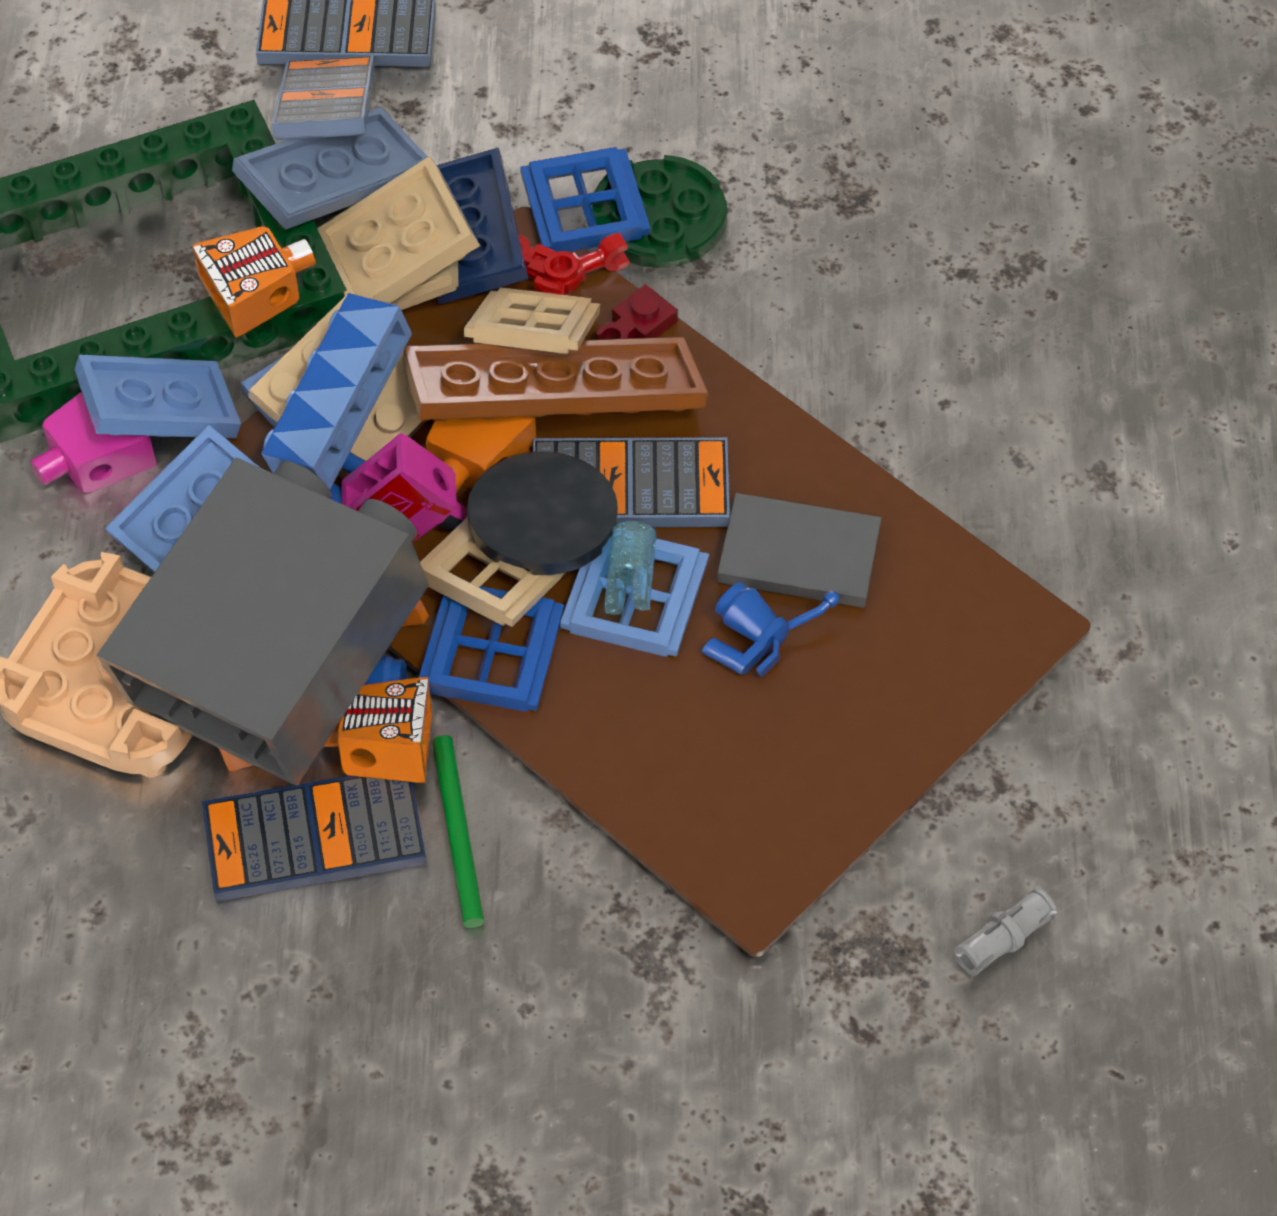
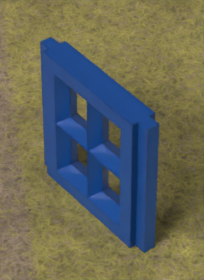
[520,147,651,252]
[419,586,564,712]

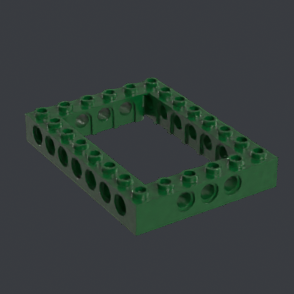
[0,100,347,443]

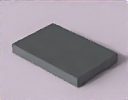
[717,493,882,608]

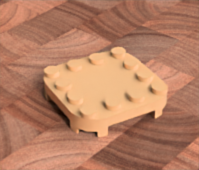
[0,552,193,778]

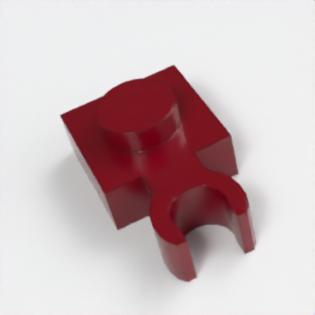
[596,284,678,340]

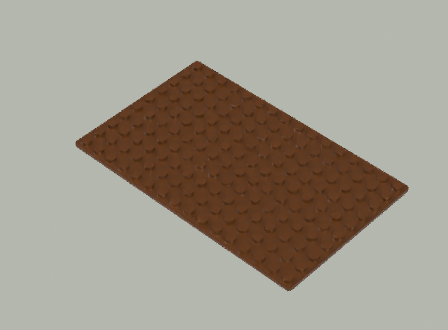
[225,207,1091,957]

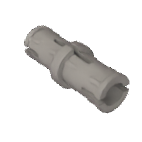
[954,888,1057,976]

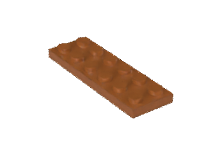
[403,337,708,421]

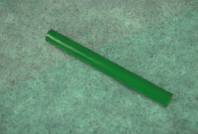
[432,735,484,928]

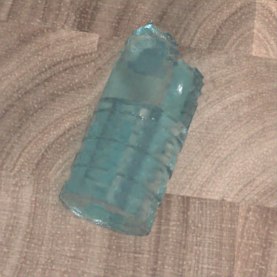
[604,521,657,615]

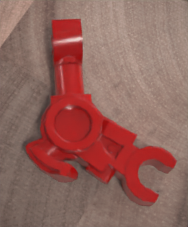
[519,233,630,295]

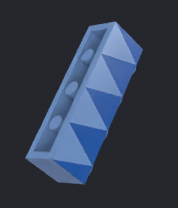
[261,293,412,489]

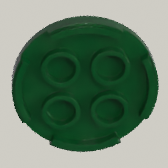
[592,155,728,268]

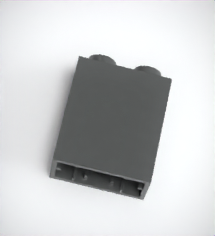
[97,457,429,786]

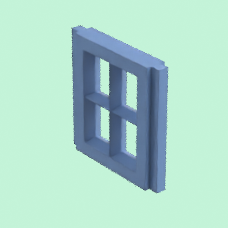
[560,529,709,657]

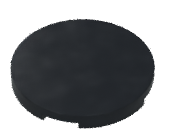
[468,452,618,575]

